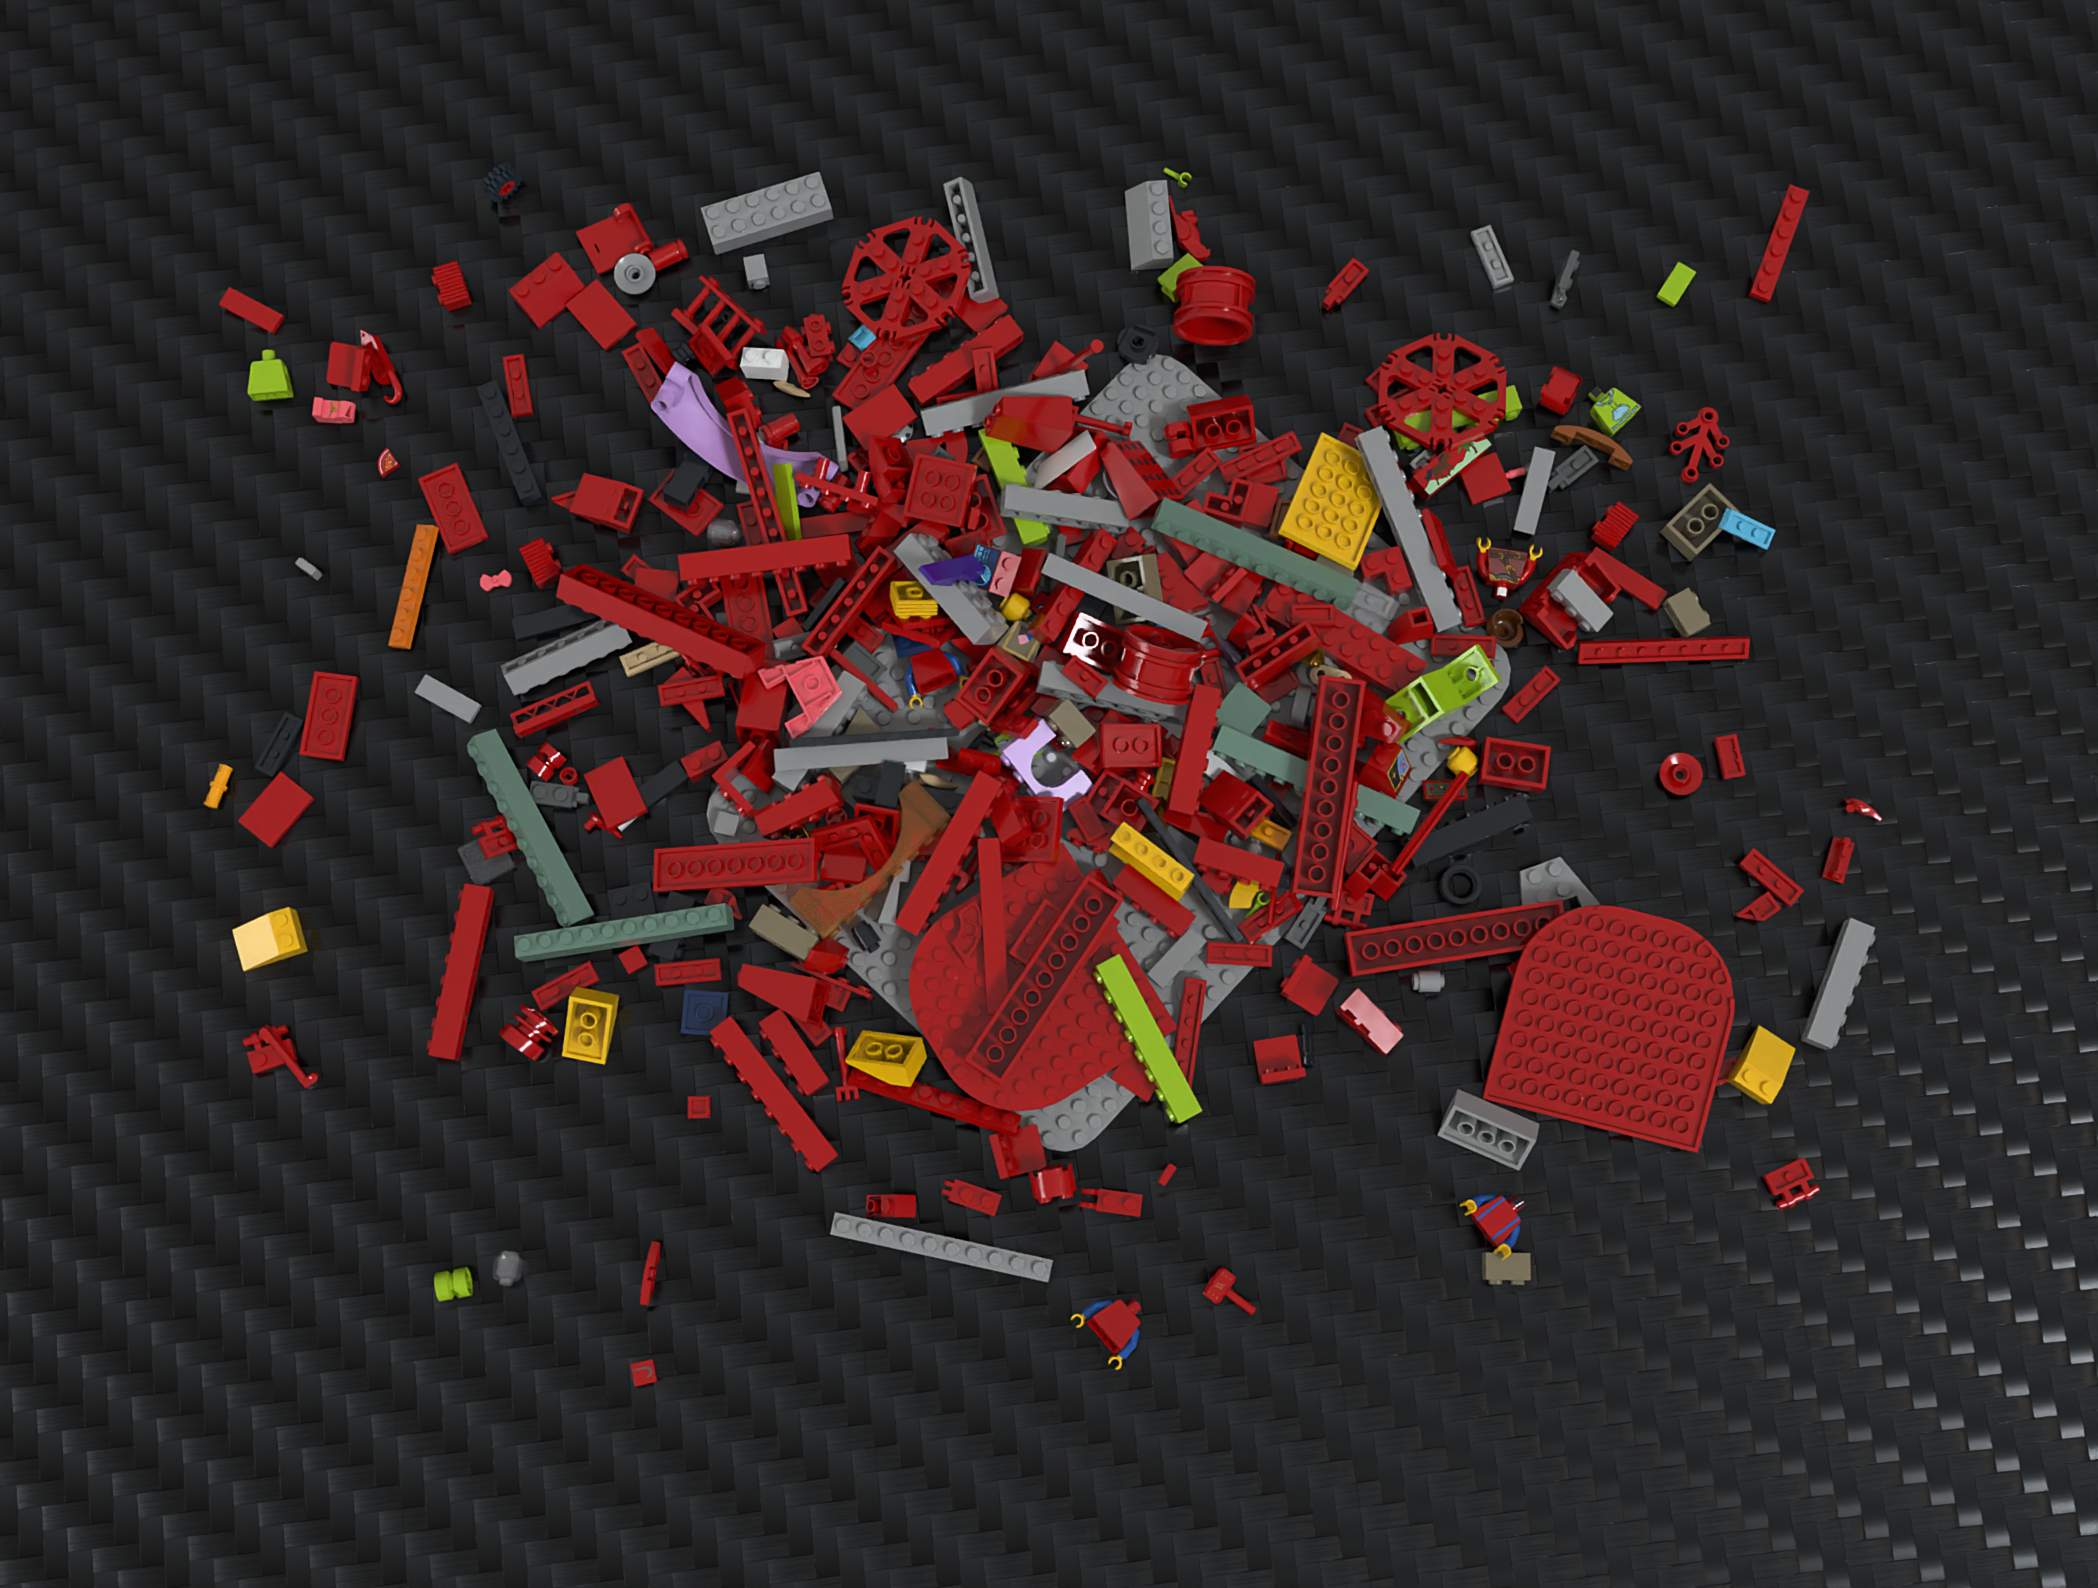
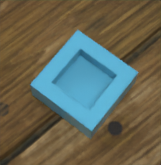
[848,325,877,352]

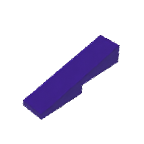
[918,554,986,586]

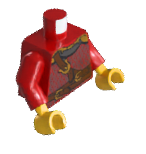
[1476,537,1542,599]

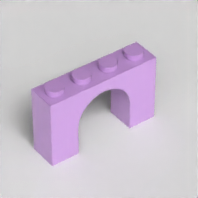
[998,717,1094,811]

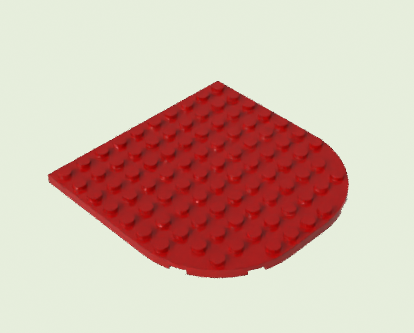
[909,842,1178,1111]
[1482,905,1735,1153]

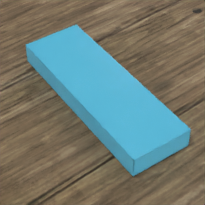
[1718,508,1776,550]

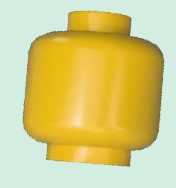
[999,593,1032,623]
[1446,746,1478,777]

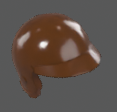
[1486,608,1523,647]

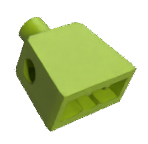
[248,350,294,401]

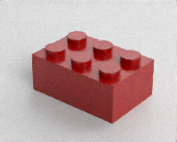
[1056,610,1125,674]
[1477,737,1551,793]

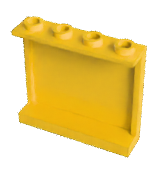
[1108,822,1194,901]

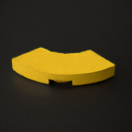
[1228,883,1261,909]

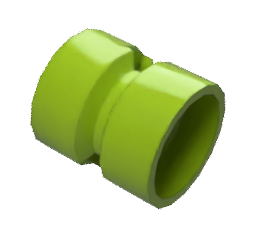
[434,1267,473,1302]

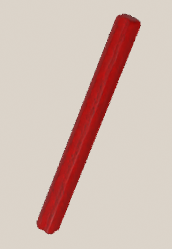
[1389,771,1470,876]

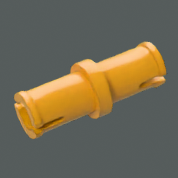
[204,764,233,809]

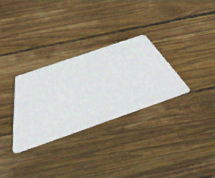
[1034,430,1096,489]

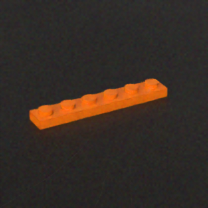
[388,524,439,649]

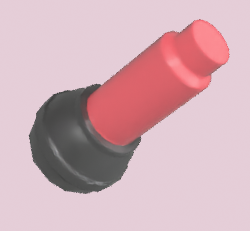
[1505,462,1530,479]

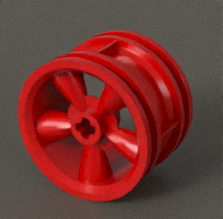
[1173,266,1256,346]
[1111,624,1205,705]

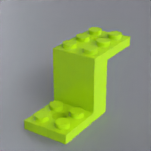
[1385,644,1502,744]

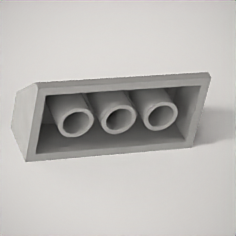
[1125,180,1174,270]
[1437,1089,1539,1170]

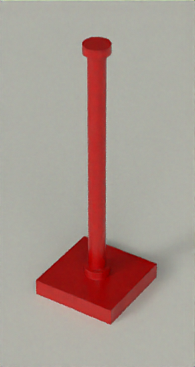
[1031,339,1103,379]

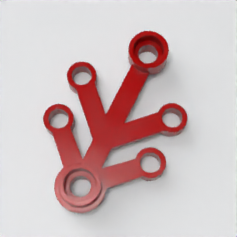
[1669,407,1730,484]

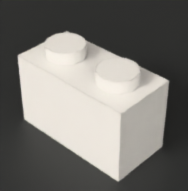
[740,347,790,380]

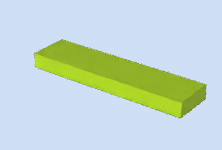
[772,463,802,541]

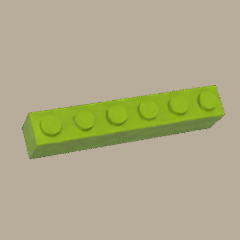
[1394,385,1522,450]
[978,428,1050,549]

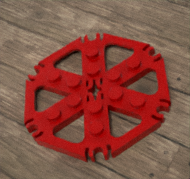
[842,216,972,343]
[1378,333,1507,450]

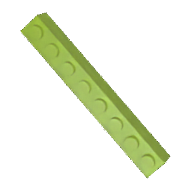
[1093,954,1202,1123]

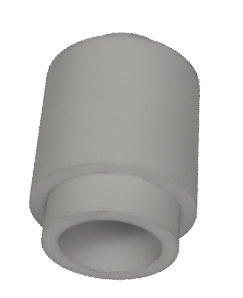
[1412,970,1445,992]

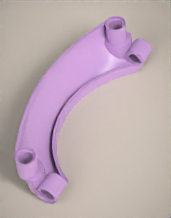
[651,361,839,507]

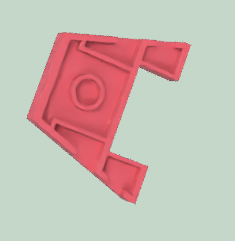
[757,656,843,739]

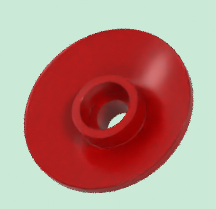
[1659,753,1703,795]

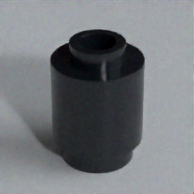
[851,920,882,954]

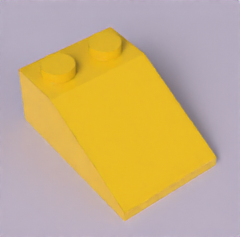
[232,907,308,971]
[562,987,619,1065]
[1727,1025,1795,1104]
[845,1030,927,1087]

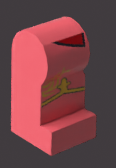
[312,397,356,423]

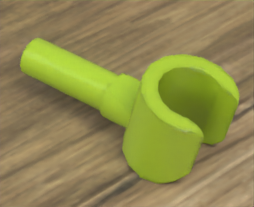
[1163,168,1192,188]
[1245,892,1270,919]

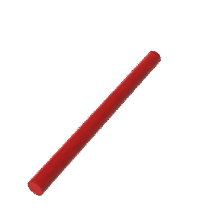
[1267,853,1281,925]

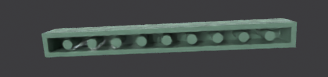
[1151,497,1359,611]
[1211,725,1420,837]
[467,729,594,928]
[514,903,734,962]

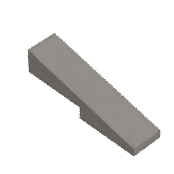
[1512,447,1556,535]
[878,839,913,927]

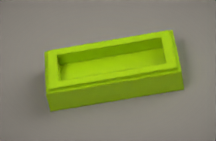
[1656,262,1696,307]

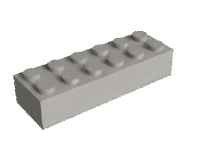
[701,172,834,255]
[893,533,1009,645]
[772,670,869,793]

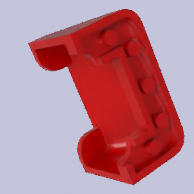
[1519,552,1621,650]

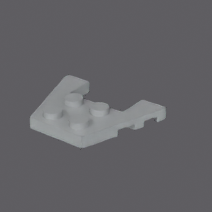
[1519,857,1601,907]

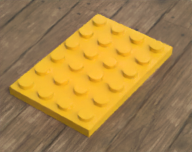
[1278,432,1382,571]

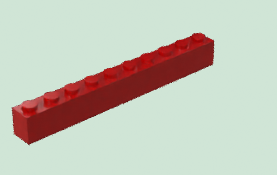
[726,407,811,618]

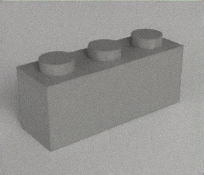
[1547,569,1614,632]

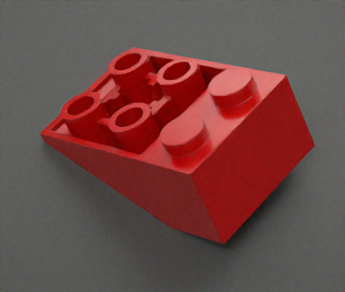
[569,473,644,534]
[1197,770,1274,843]

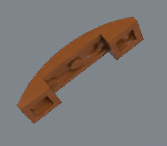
[1550,425,1633,471]

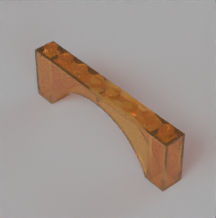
[789,779,952,939]

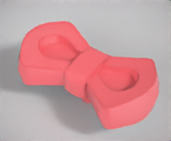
[480,570,512,592]

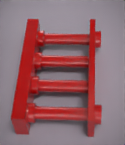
[671,275,768,370]

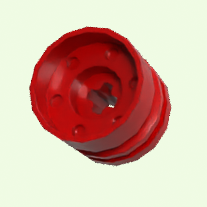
[499,1004,559,1061]

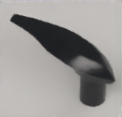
[967,730,994,750]

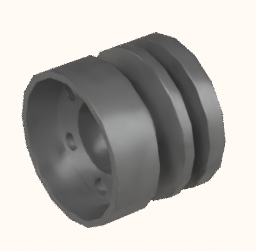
[1288,682,1316,731]

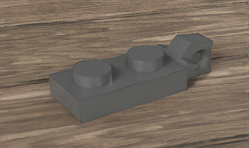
[1549,250,1580,309]
[1546,445,1599,493]
[529,781,590,809]
[1283,896,1328,950]

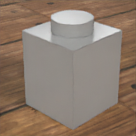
[743,254,770,289]

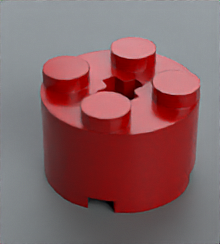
[1538,366,1583,416]
[1028,1163,1077,1204]

